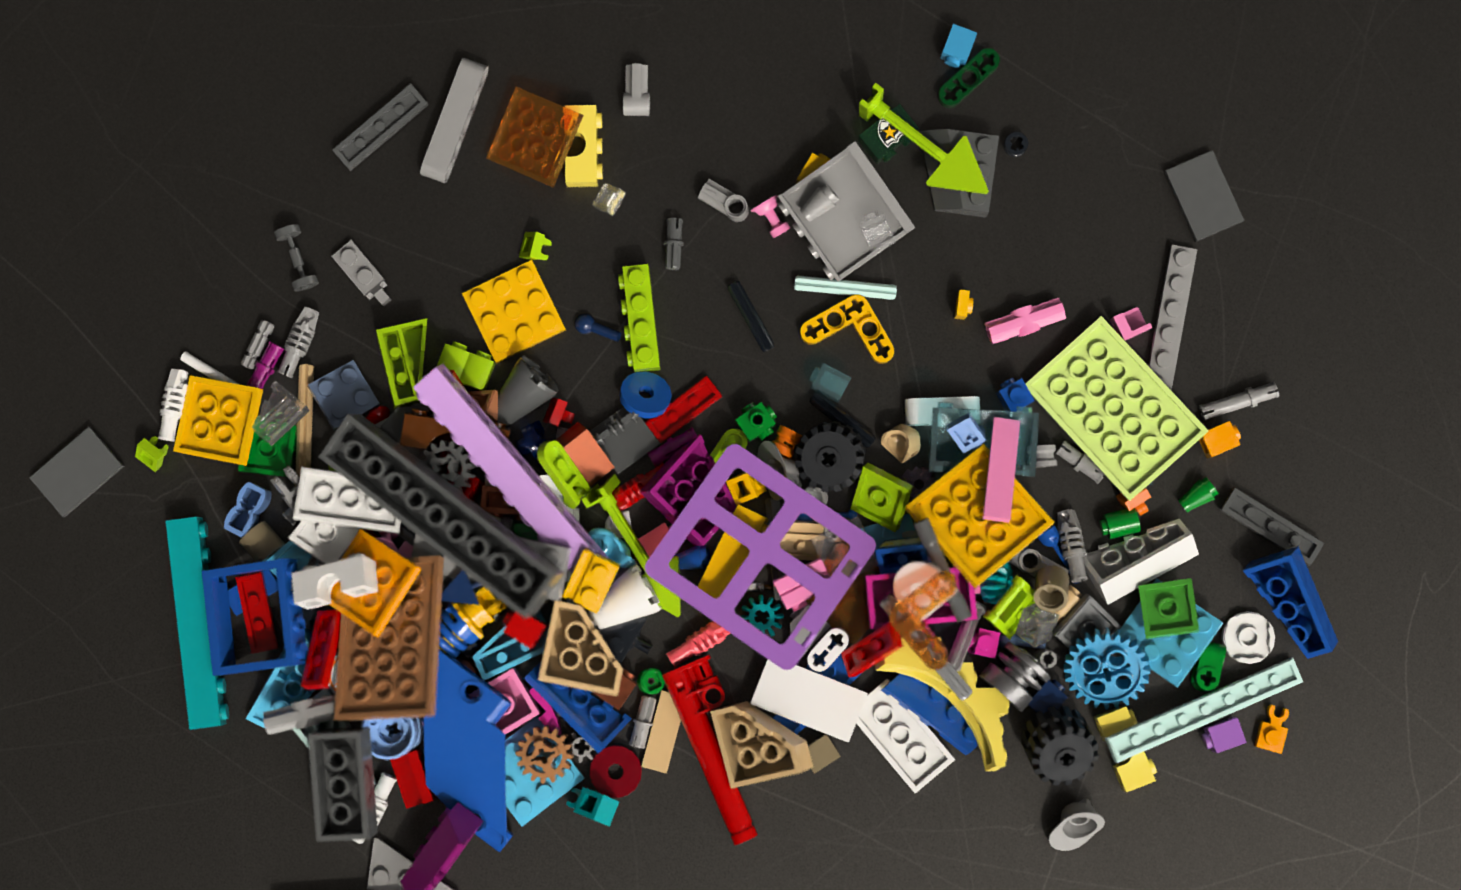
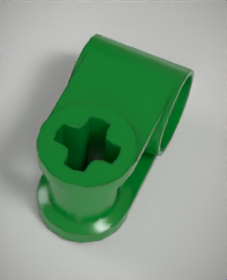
[1191,642,1226,692]

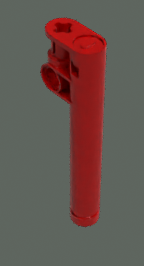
[662,654,758,845]

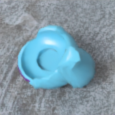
[588,528,635,568]

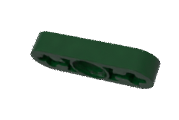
[938,48,1000,108]

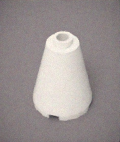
[586,564,662,629]

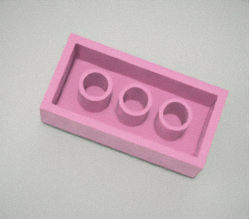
[422,667,542,734]

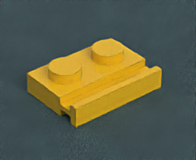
[562,548,620,613]

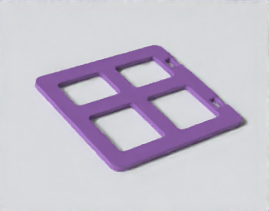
[645,444,876,670]

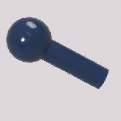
[575,314,622,342]

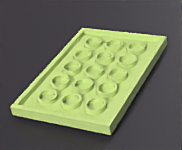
[1026,316,1208,501]

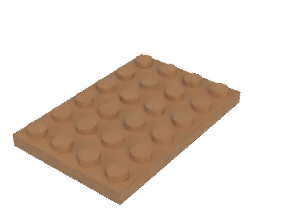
[334,555,444,721]

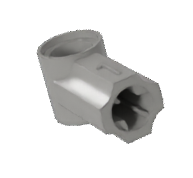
[623,64,650,116]
[698,179,749,222]

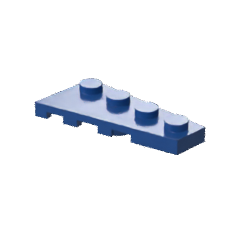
[881,673,978,755]

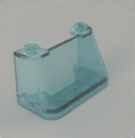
[927,402,1039,477]

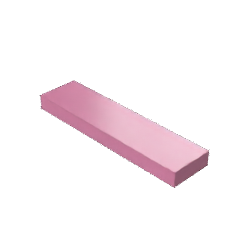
[983,417,1020,523]

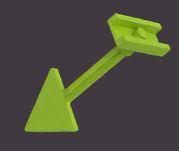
[859,83,989,194]
[581,474,681,617]

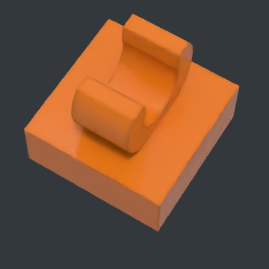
[1116,488,1151,516]

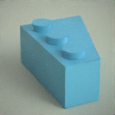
[472,609,548,680]

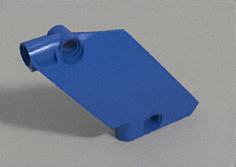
[424,651,513,852]

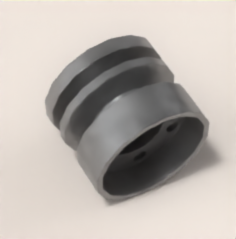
[979,642,1051,712]

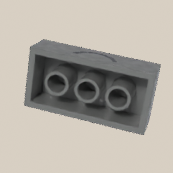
[308,727,378,842]

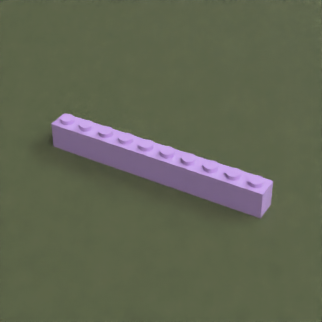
[413,364,610,577]

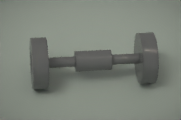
[274,224,319,292]

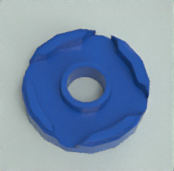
[619,372,672,418]

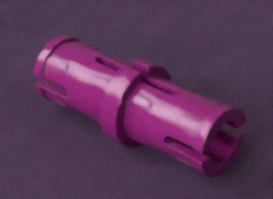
[246,341,284,389]
[647,427,697,467]

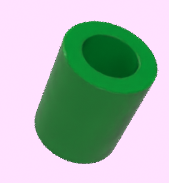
[1099,508,1141,540]

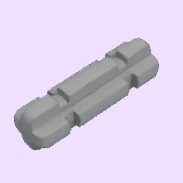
[241,320,274,370]

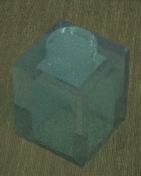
[809,363,851,402]

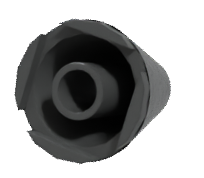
[497,356,559,427]

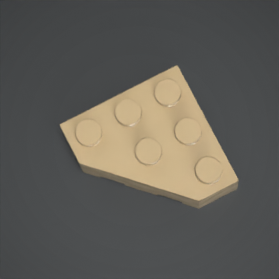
[537,601,623,696]
[710,701,813,788]

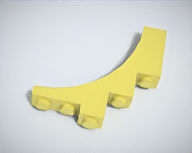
[875,637,1009,772]

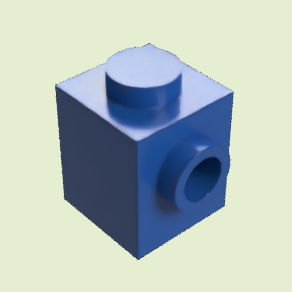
[996,377,1035,416]

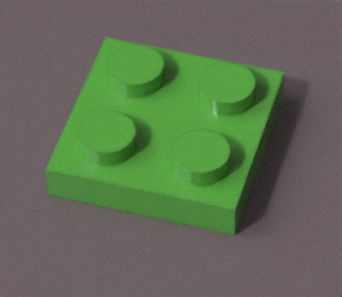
[1139,578,1200,639]

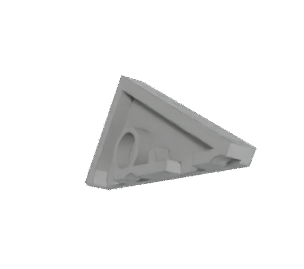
[367,837,454,890]

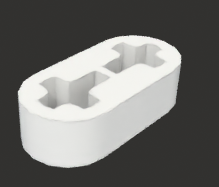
[807,627,849,671]

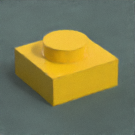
[954,290,973,320]

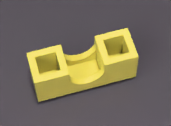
[565,105,603,187]
[1093,706,1157,792]

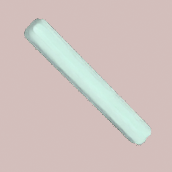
[794,275,897,300]

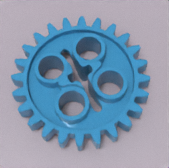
[1064,628,1151,710]

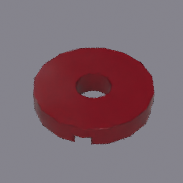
[590,745,642,798]

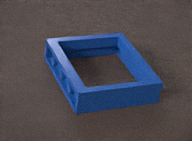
[202,558,308,676]

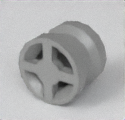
[1030,445,1057,468]

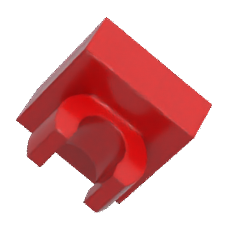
[542,398,575,426]

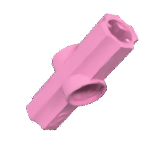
[985,298,1066,344]

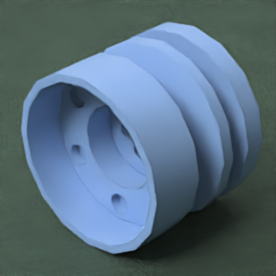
[361,717,424,760]

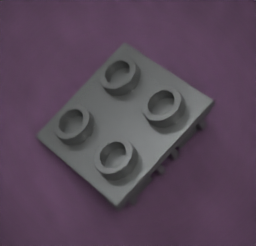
[589,407,660,474]

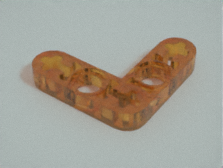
[890,571,956,670]

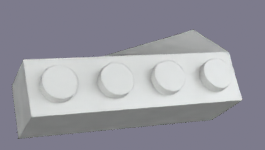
[1083,519,1199,605]

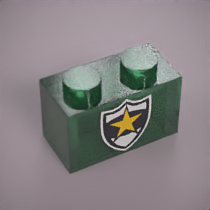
[858,104,919,164]

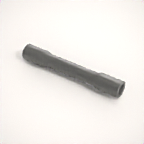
[914,518,972,622]

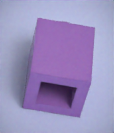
[1202,717,1247,753]

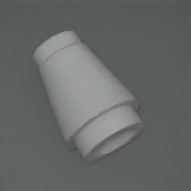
[800,184,839,222]

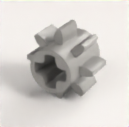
[568,733,594,763]

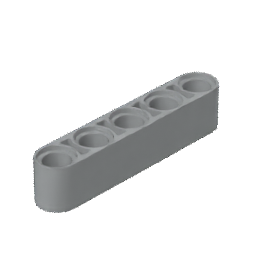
[420,57,488,183]

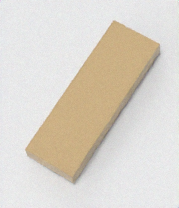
[641,690,681,774]

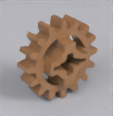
[516,725,574,784]

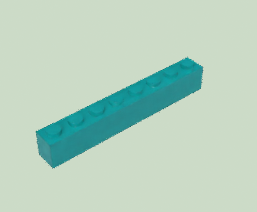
[166,517,229,730]

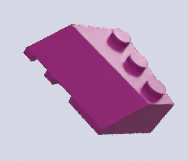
[640,434,737,546]
[400,802,483,890]

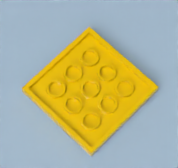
[905,444,1054,588]

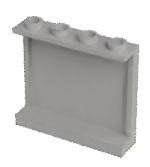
[777,142,915,282]

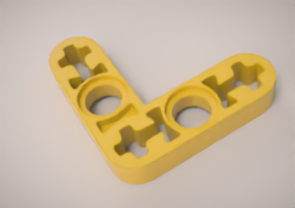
[800,295,894,364]

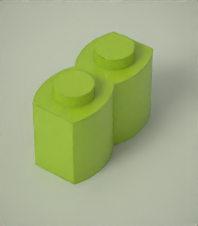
[436,341,496,391]

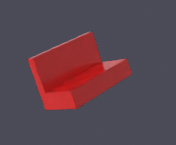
[390,749,437,809]

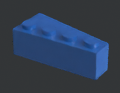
[1243,546,1338,659]

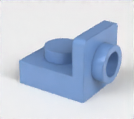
[946,413,986,453]

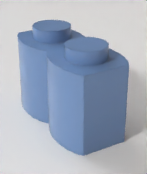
[224,482,272,537]

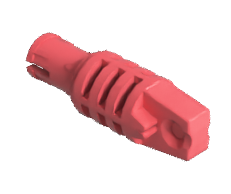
[666,621,730,667]

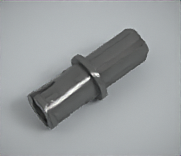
[663,218,684,270]

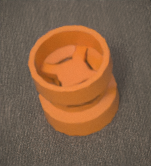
[772,425,803,459]

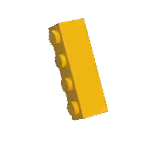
[698,504,769,598]

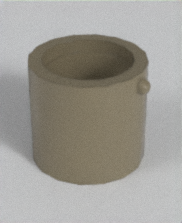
[239,521,285,563]
[1034,566,1069,612]

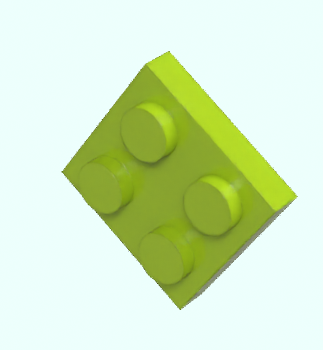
[851,463,913,532]

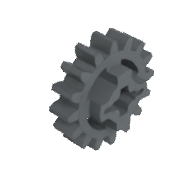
[420,440,476,493]

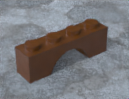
[400,408,511,449]

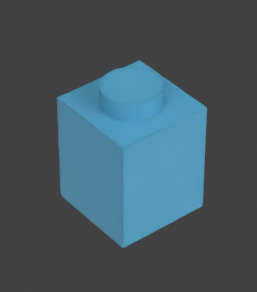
[940,24,977,68]

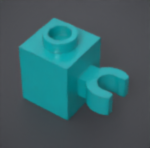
[566,787,619,827]

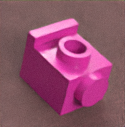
[968,628,1000,658]

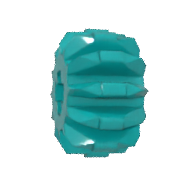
[980,562,1013,604]
[740,595,784,637]

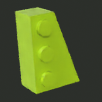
[376,318,427,410]

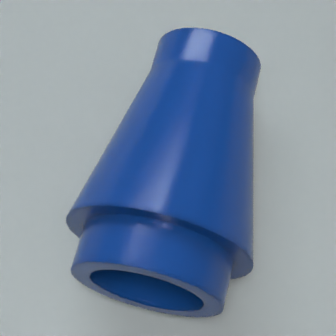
[673,545,711,570]

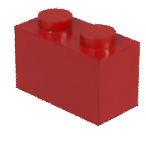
[503,610,549,649]

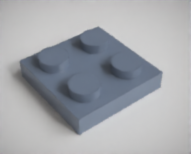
[307,360,380,431]

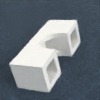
[292,553,378,609]

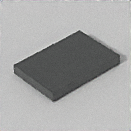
[1164,150,1244,242]
[29,427,124,517]

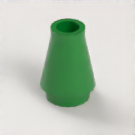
[1178,477,1219,513]

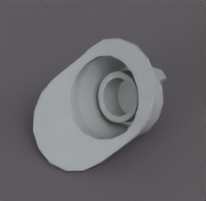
[757,440,802,501]
[1049,798,1105,851]

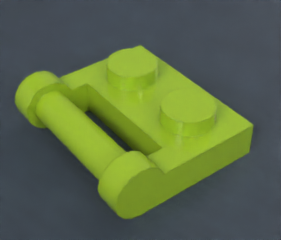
[984,575,1037,640]

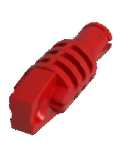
[612,462,664,511]

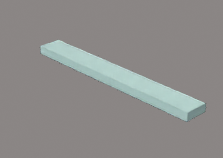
[1105,658,1303,763]

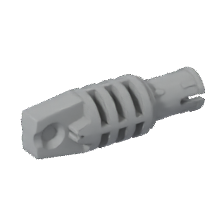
[277,307,319,378]
[1057,509,1088,583]

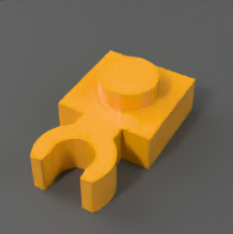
[1254,705,1289,754]

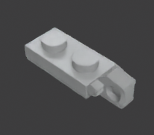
[332,240,391,306]

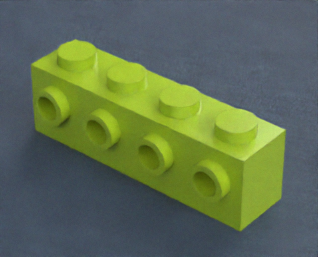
[618,264,661,372]

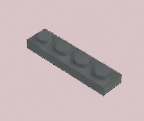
[332,84,428,171]
[1220,488,1324,566]

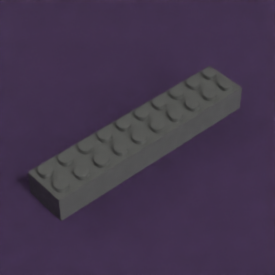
[319,414,565,618]

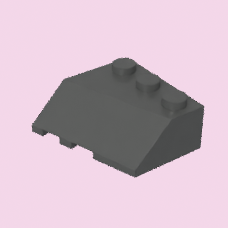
[920,129,999,218]

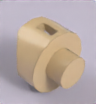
[881,424,921,463]

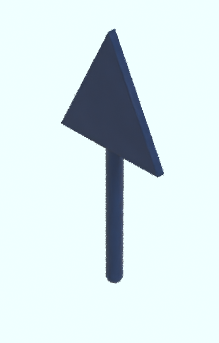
[441,570,481,605]

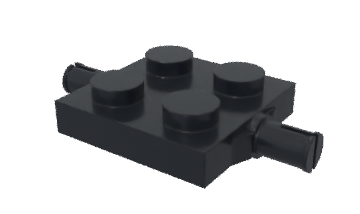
[579,605,653,663]

